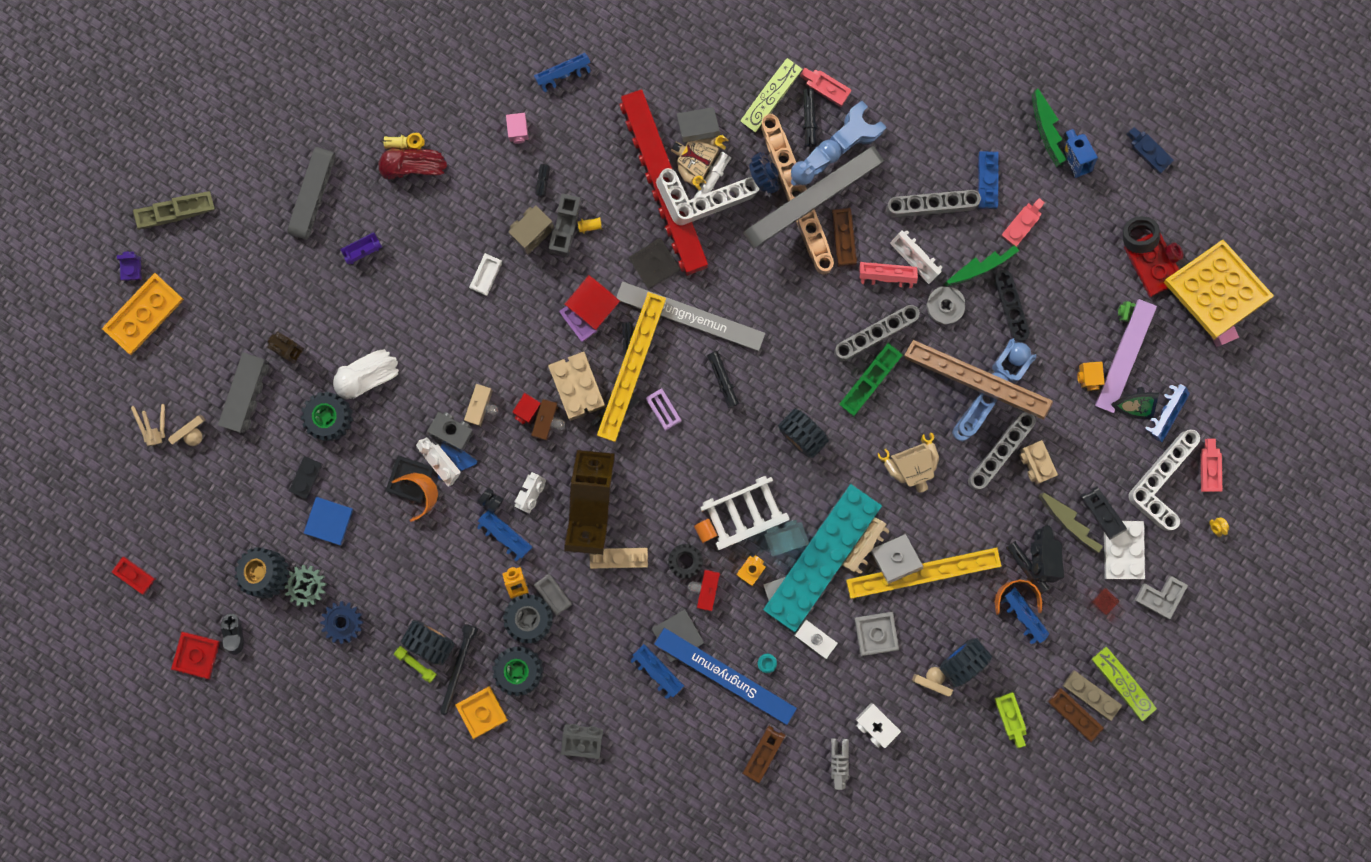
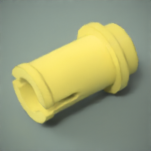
[384,135,408,150]

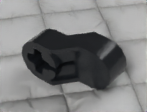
[221,613,244,655]

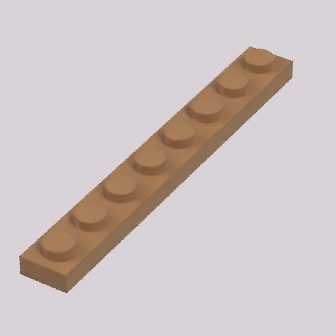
[904,340,1053,420]

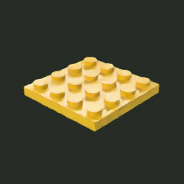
[1164,240,1274,340]

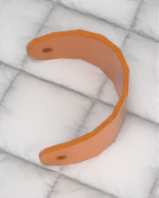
[392,473,438,522]
[995,580,1042,615]

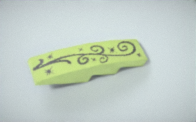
[741,58,803,132]

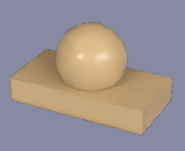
[168,415,205,446]
[912,667,953,696]

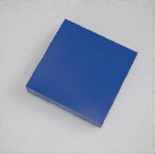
[304,497,354,545]

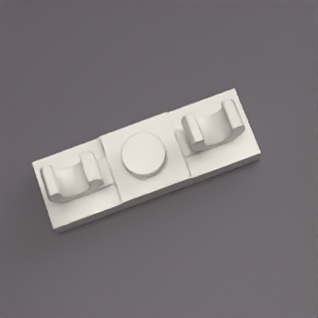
[890,230,942,284]

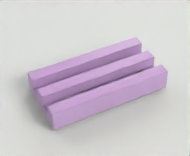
[646,388,681,431]

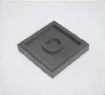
[677,107,720,142]
[652,609,704,662]

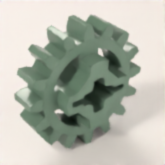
[284,565,327,607]

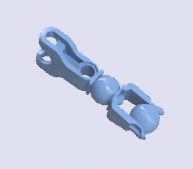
[791,101,887,186]
[952,338,1036,441]

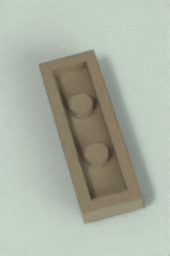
[1062,670,1122,721]

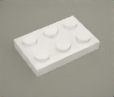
[1104,521,1145,579]

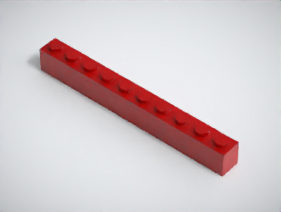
[619,89,708,276]

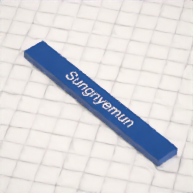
[654,627,797,725]

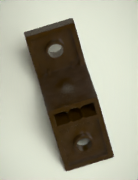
[564,450,615,555]

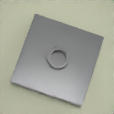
[871,534,923,584]

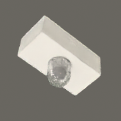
[794,620,838,659]

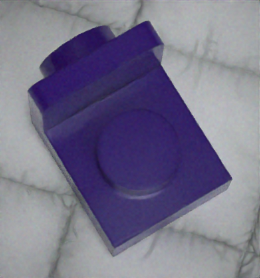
[117,251,142,281]

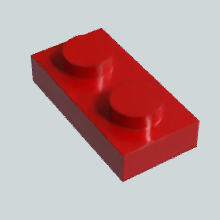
[112,556,156,595]

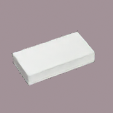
[469,254,502,296]

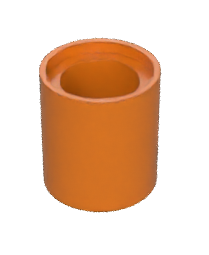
[694,518,718,543]

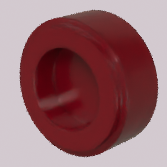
[1166,243,1183,263]

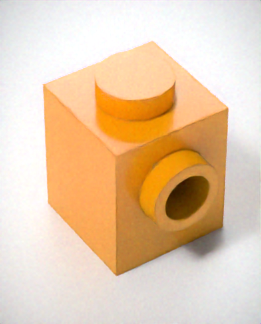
[1077,362,1104,391]
[736,555,766,586]

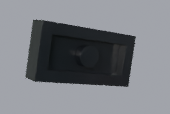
[289,456,323,499]

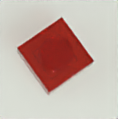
[1091,588,1120,615]

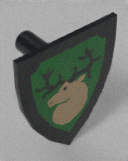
[1111,387,1159,419]

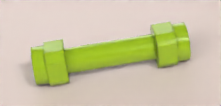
[393,646,437,683]

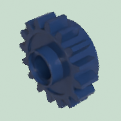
[749,152,781,194]
[320,601,364,644]

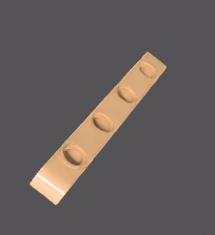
[761,114,834,274]

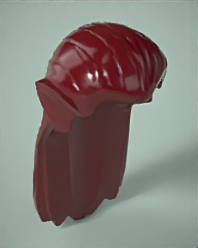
[378,147,447,180]

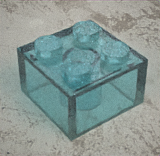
[763,520,809,557]

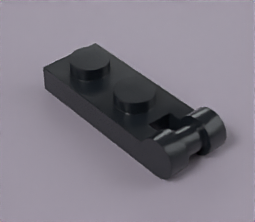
[1080,486,1127,540]

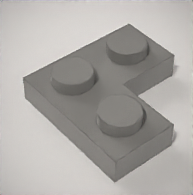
[1134,576,1188,619]

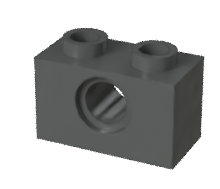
[427,412,473,453]

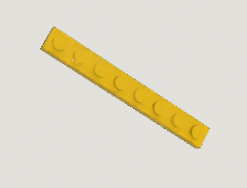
[597,292,666,442]
[846,548,1001,599]

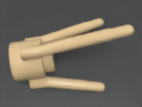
[131,404,166,446]

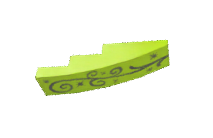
[1091,647,1157,721]

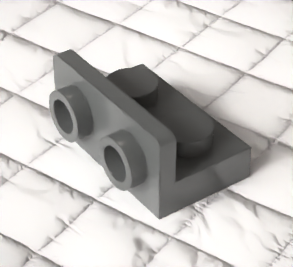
[561,724,603,759]

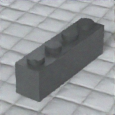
[218,352,269,434]

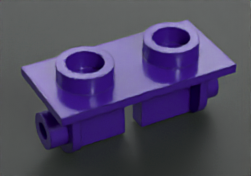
[340,232,382,264]

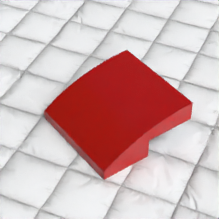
[564,275,620,330]

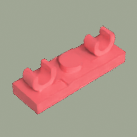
[859,262,918,288]

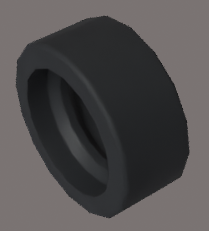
[1123,216,1160,254]

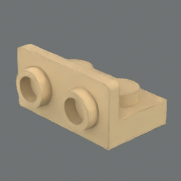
[1020,440,1058,484]

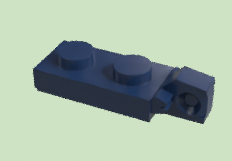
[1126,127,1174,175]

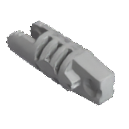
[831,739,849,790]

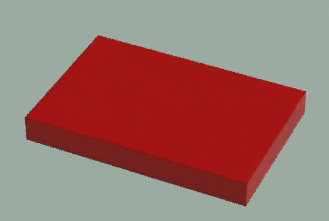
[1124,233,1179,298]

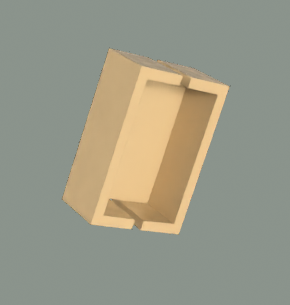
[548,352,605,421]

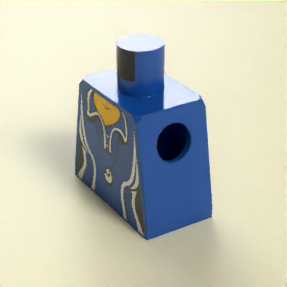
[1063,129,1098,178]

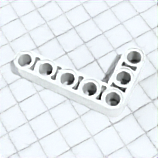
[656,168,759,225]
[1128,430,1200,531]

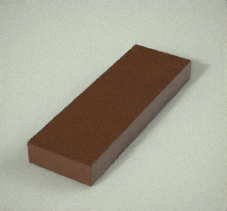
[832,208,857,267]
[1047,688,1104,742]

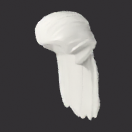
[333,349,399,400]

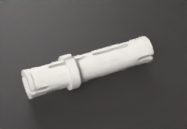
[693,152,731,206]

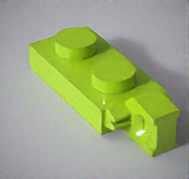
[994,692,1027,748]

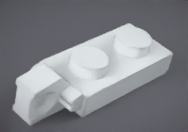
[416,438,460,486]

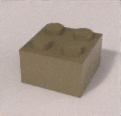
[509,206,555,255]

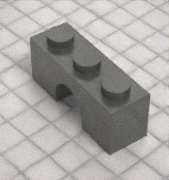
[549,194,581,257]

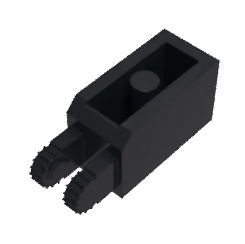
[1030,525,1064,583]

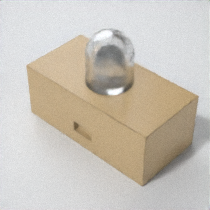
[464,384,499,427]

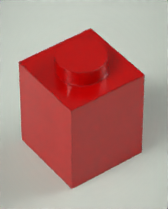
[512,393,541,424]

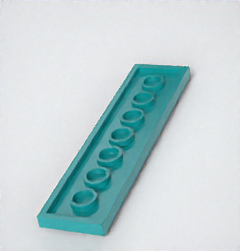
[763,484,882,632]

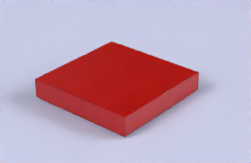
[171,632,220,679]

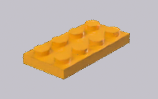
[102,273,184,355]

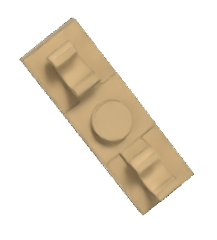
[842,517,890,573]
[590,548,648,569]

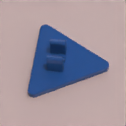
[438,443,477,480]

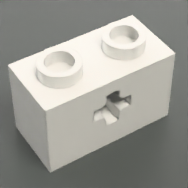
[855,703,901,748]

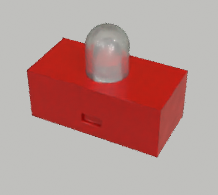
[687,570,720,611]

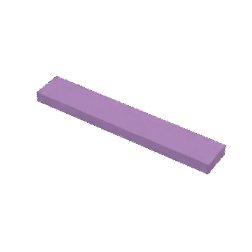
[1095,299,1157,413]

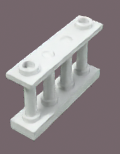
[700,476,790,551]

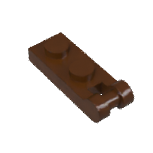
[742,725,786,783]

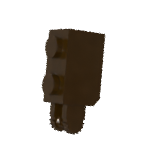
[267,331,305,364]

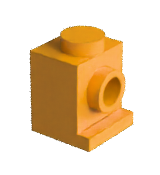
[502,567,529,599]

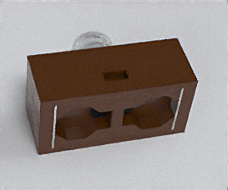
[531,399,565,441]

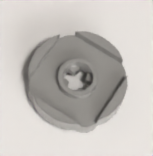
[926,287,965,325]

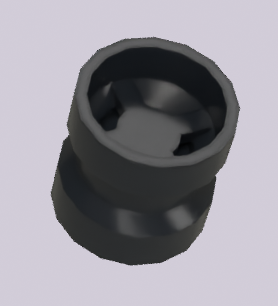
[477,487,504,514]

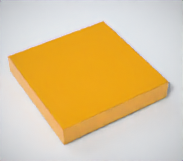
[455,686,508,739]

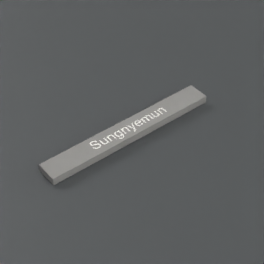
[616,282,765,352]

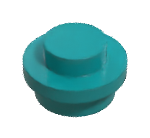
[758,654,777,673]

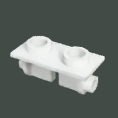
[515,472,546,514]

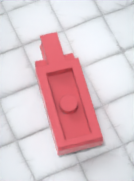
[800,68,852,107]
[1001,198,1045,247]
[1200,439,1222,492]

